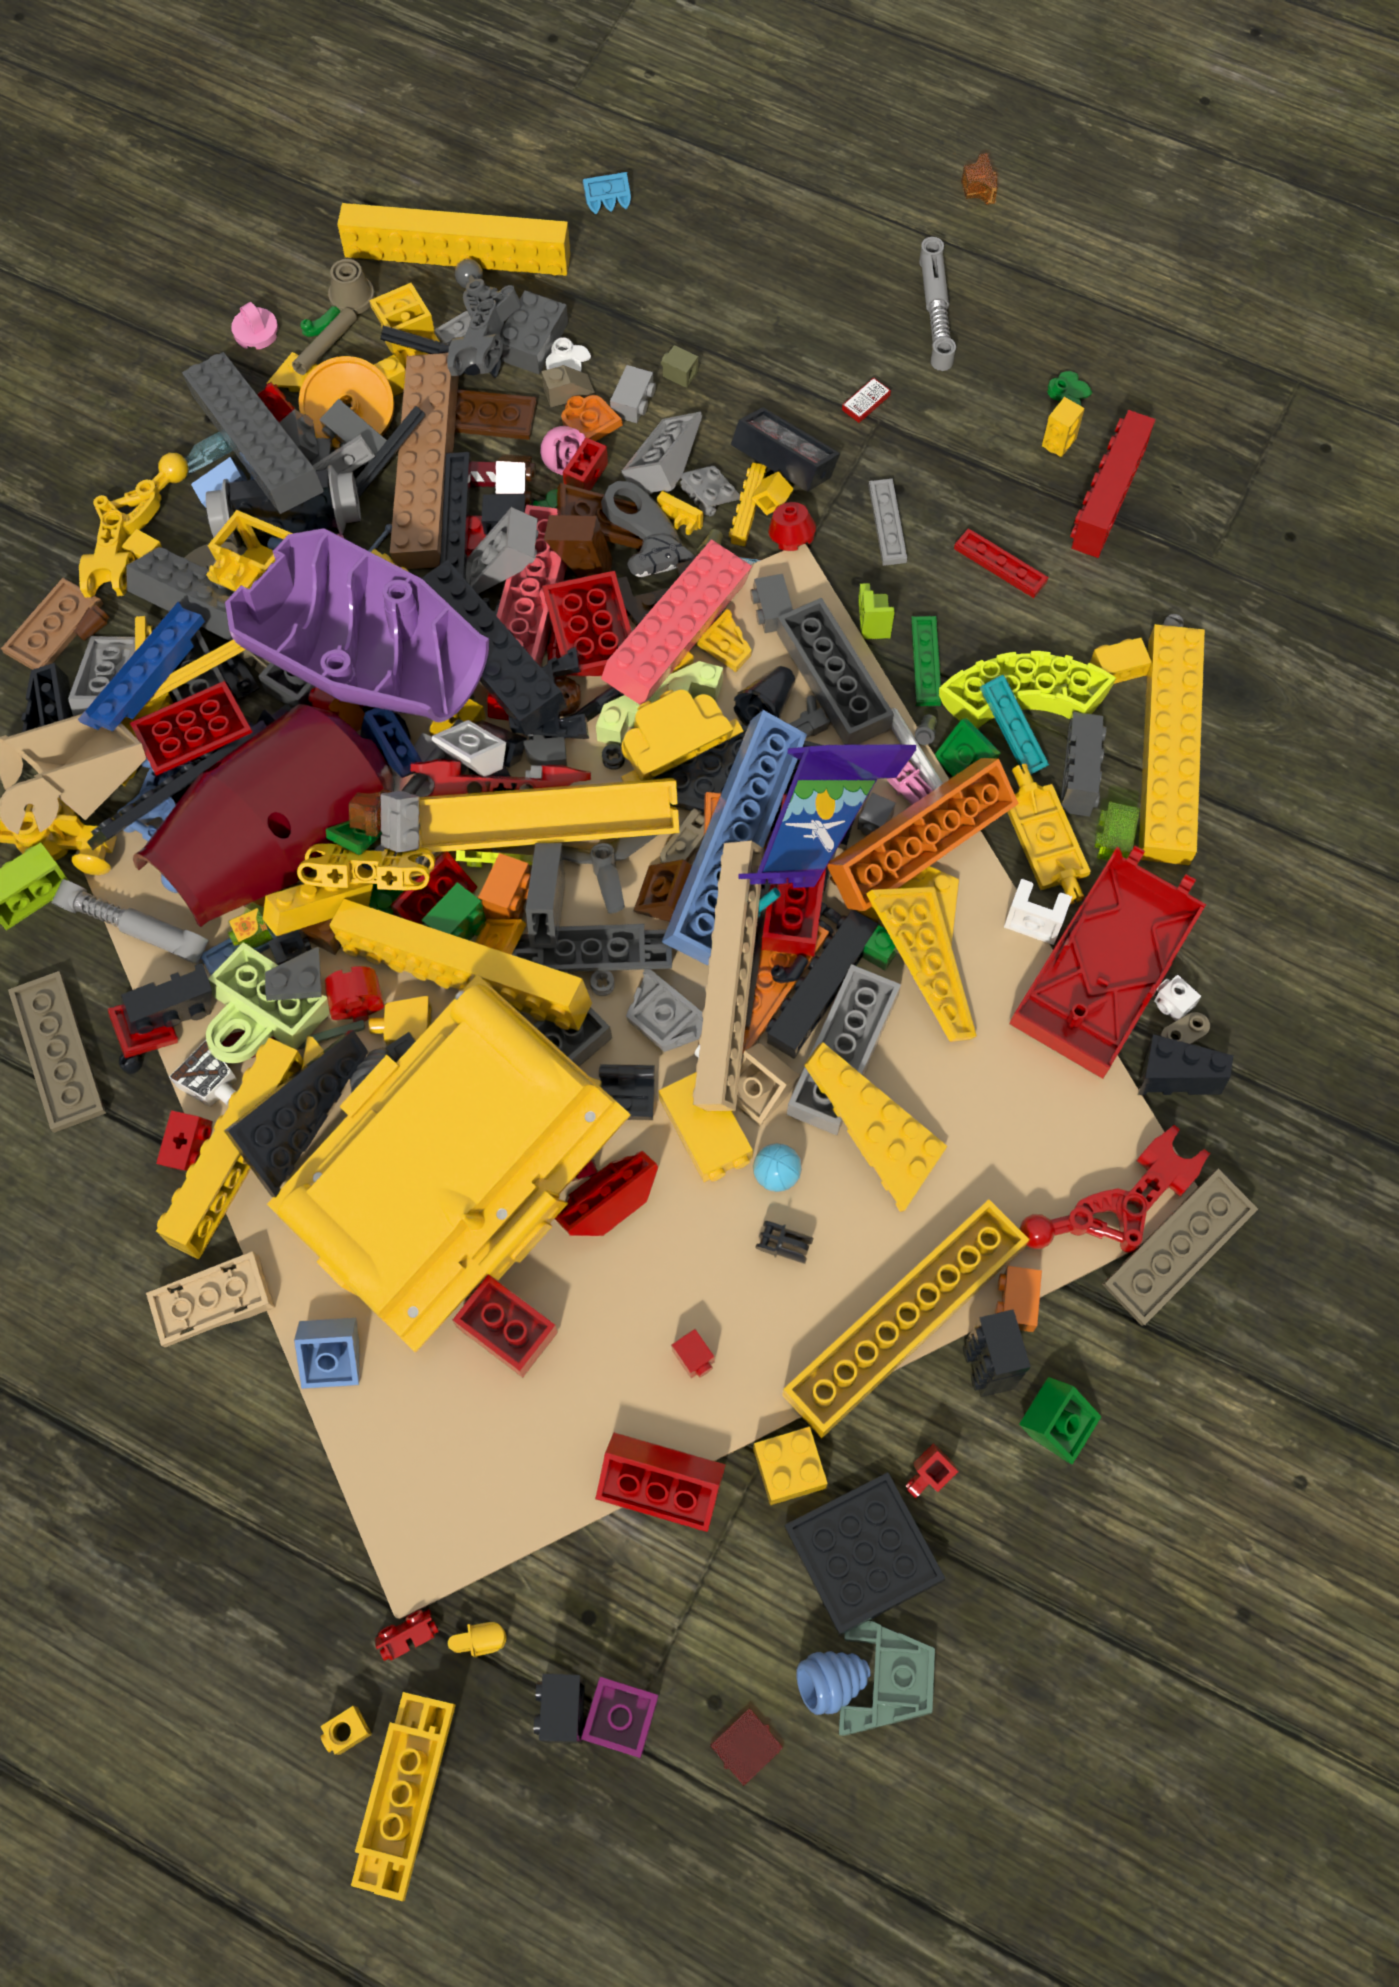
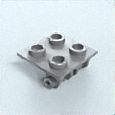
[680,466,740,516]

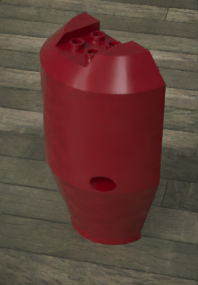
[133,704,395,927]

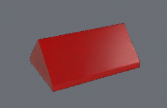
[391,851,478,925]

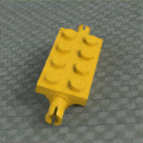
[1007,764,1091,904]

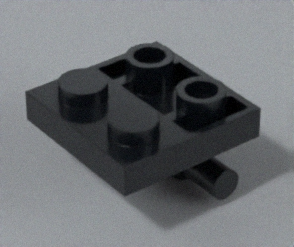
[599,1064,655,1120]

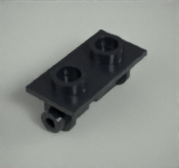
[217,655,260,700]

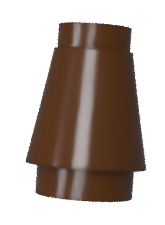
[73,604,110,641]

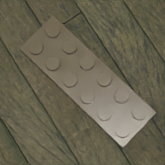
[8,971,106,1133]
[1102,1168,1258,1326]

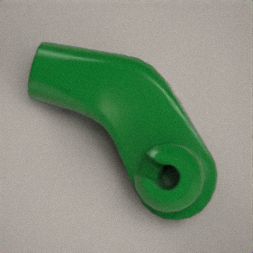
[300,306,341,337]

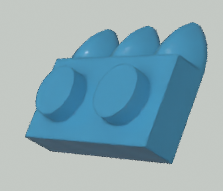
[582,172,631,214]

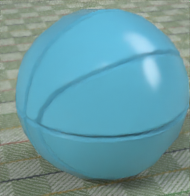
[753,1143,802,1192]

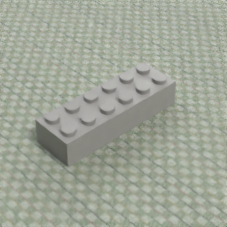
[787,964,901,1135]

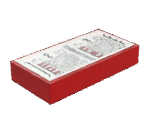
[842,378,891,423]

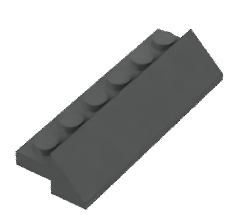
[512,924,672,972]

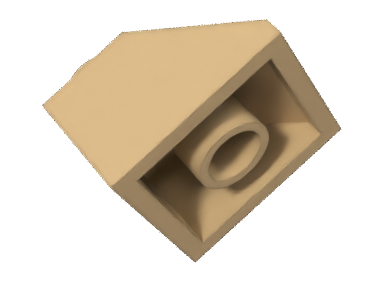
[736,1042,801,1125]

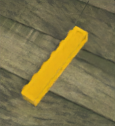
[729,462,767,547]

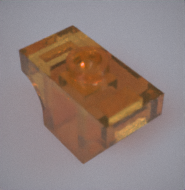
[961,153,998,205]
[349,790,392,837]

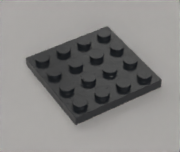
[784,1472,945,1636]

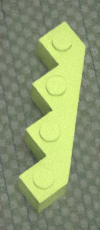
[596,661,723,746]

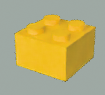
[753,1427,828,1505]

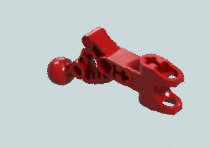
[1019,1125,1210,1253]

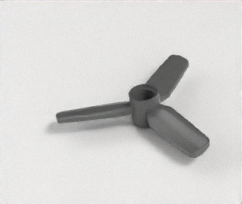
[562,835,657,914]

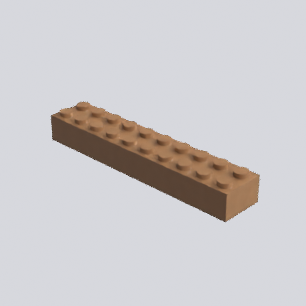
[390,353,459,569]

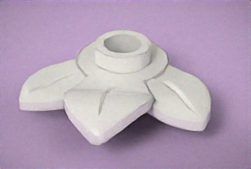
[546,338,591,372]

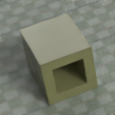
[661,345,698,388]

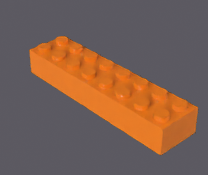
[827,758,1019,911]

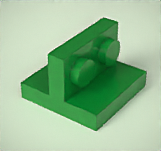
[935,718,1002,777]

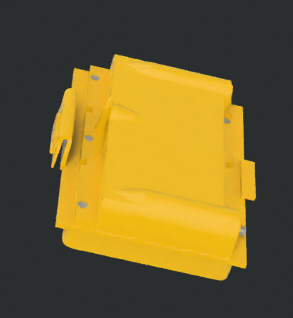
[267,974,631,1352]

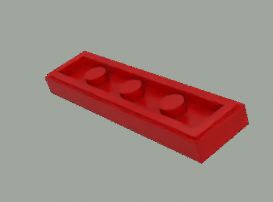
[954,528,1049,598]

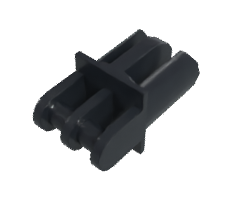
[755,1221,814,1264]

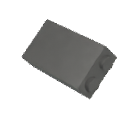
[526,843,565,948]

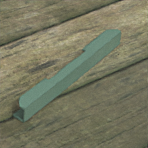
[298,1020,365,1049]

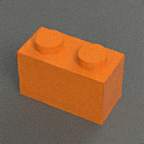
[995,1266,1042,1332]

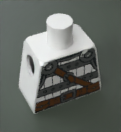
[169,1040,237,1106]

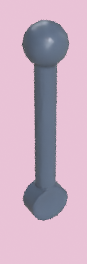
[368,524,392,552]

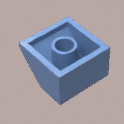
[294,1318,359,1389]

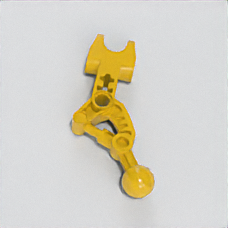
[79,453,189,598]

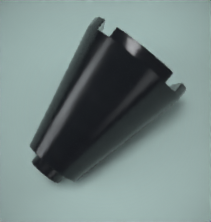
[733,666,795,726]

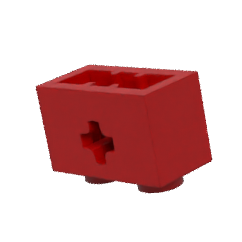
[563,437,608,491]
[156,1110,213,1172]

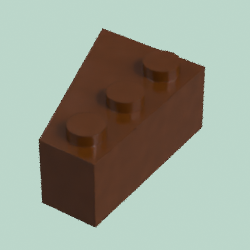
[544,515,613,578]

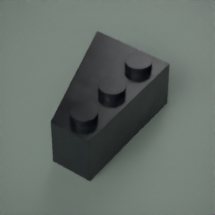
[21,663,73,732]
[121,963,212,1034]
[1138,1034,1234,1095]

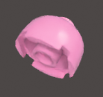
[540,426,585,475]

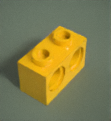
[1042,397,1085,457]

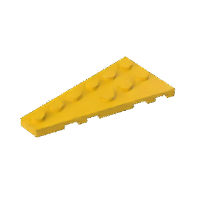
[866,887,977,1042]
[804,1042,947,1212]

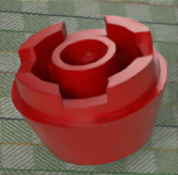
[768,502,816,551]

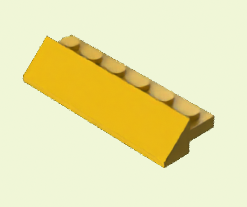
[351,1692,456,1901]

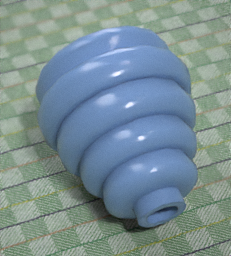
[796,1651,870,1715]

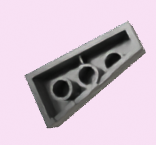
[1060,712,1106,817]

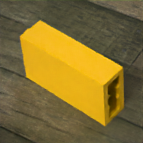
[658,1072,753,1182]

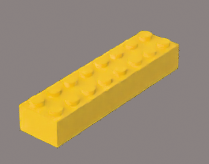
[156,1038,303,1259]

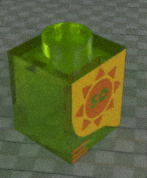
[228,908,273,949]

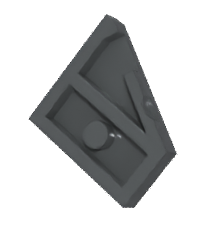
[265,947,322,1001]

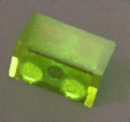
[1094,802,1140,861]

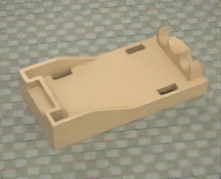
[146,1251,275,1347]

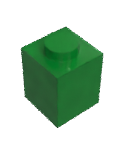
[863,925,898,971]

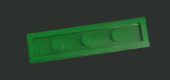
[911,616,942,706]

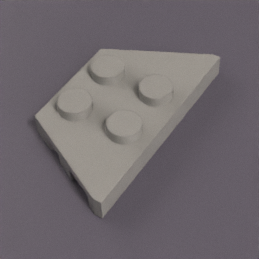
[626,969,703,1052]

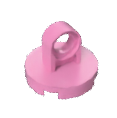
[232,302,278,350]

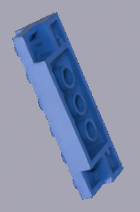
[78,601,205,731]

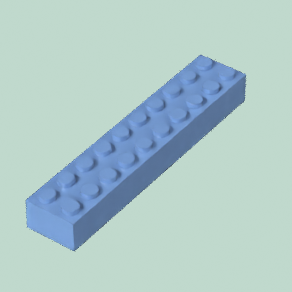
[662,710,807,966]

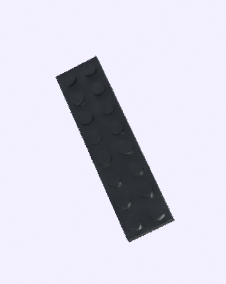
[87,720,267,850]

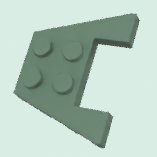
[839,1621,935,1736]

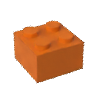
[478,853,531,920]

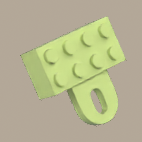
[206,942,330,1063]

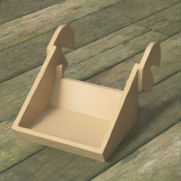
[0,714,146,834]

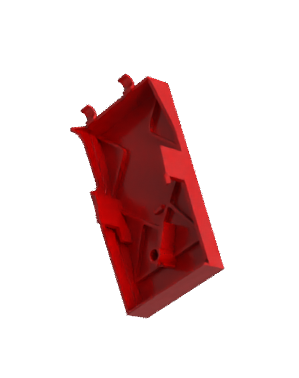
[1009,846,1207,1079]

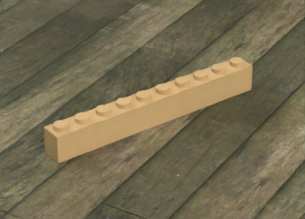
[693,840,765,1111]

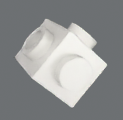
[1154,975,1201,1021]

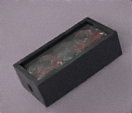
[731,407,840,492]

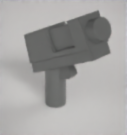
[789,695,831,738]

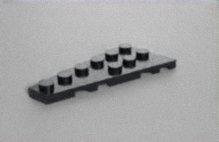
[224,1030,368,1198]

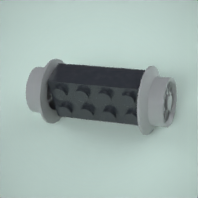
[206,465,361,548]

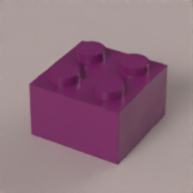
[581,1677,659,1758]

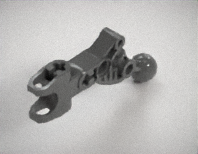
[447,259,521,376]

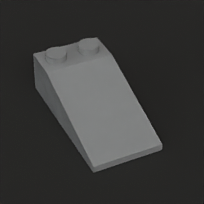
[622,412,702,495]
[466,507,539,594]
[68,636,135,717]

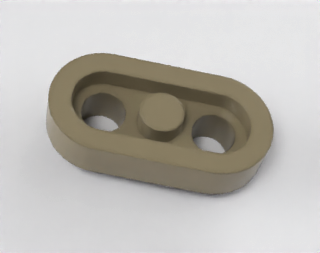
[1160,1012,1210,1045]

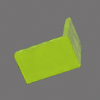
[858,583,894,639]

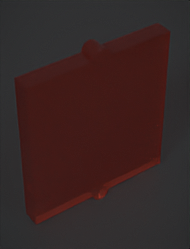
[710,1708,783,1786]

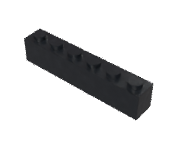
[766,910,880,1059]

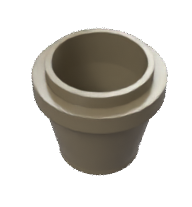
[328,259,375,314]

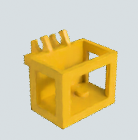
[206,510,293,591]

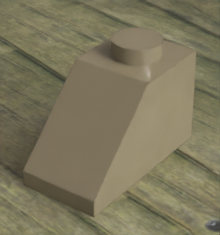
[541,365,595,407]

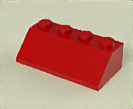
[595,1432,726,1532]

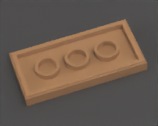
[1,578,103,670]

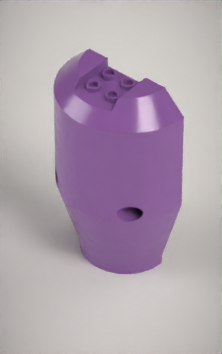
[225,528,489,722]

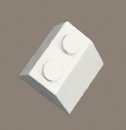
[432,720,506,777]

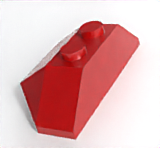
[554,1151,658,1236]

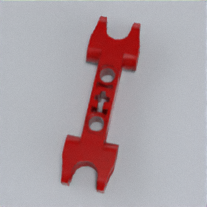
[410,759,591,797]

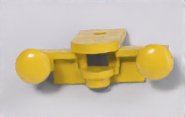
[0,797,117,876]

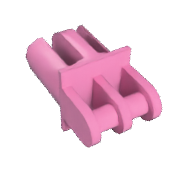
[887,762,933,805]

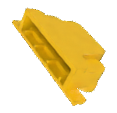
[621,689,744,782]

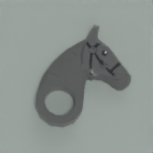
[601,481,696,577]

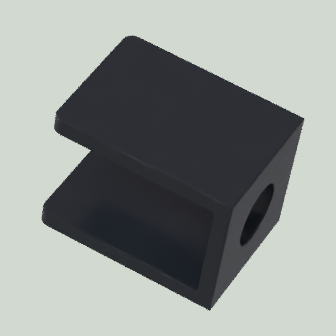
[481,494,525,536]

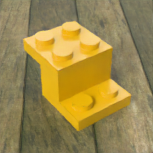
[369,283,440,370]

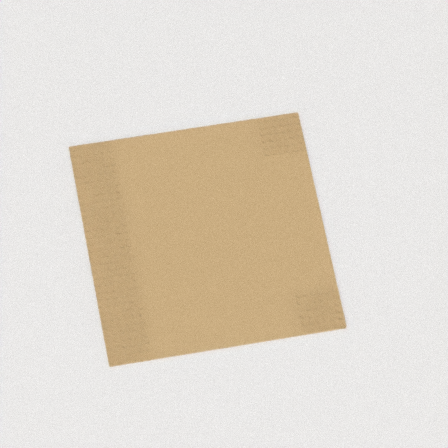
[76,544,1198,1619]

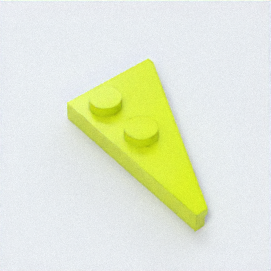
[456,850,534,867]

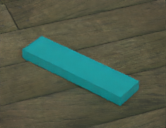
[979,674,1049,774]

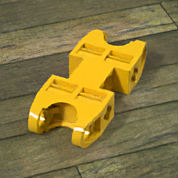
[297,844,436,890]

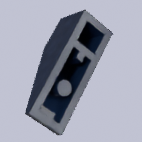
[361,708,422,778]

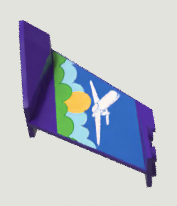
[738,744,916,888]

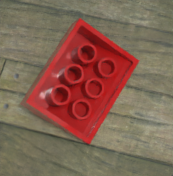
[542,571,632,676]
[130,681,253,776]

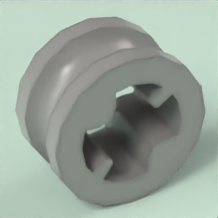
[590,971,614,996]

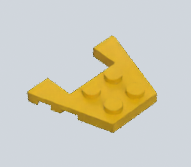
[856,866,959,946]

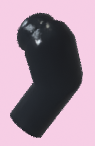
[771,955,809,984]

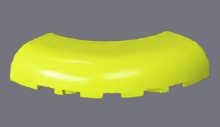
[939,651,1116,729]

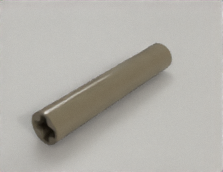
[292,308,357,375]

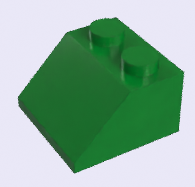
[1019,1377,1102,1465]

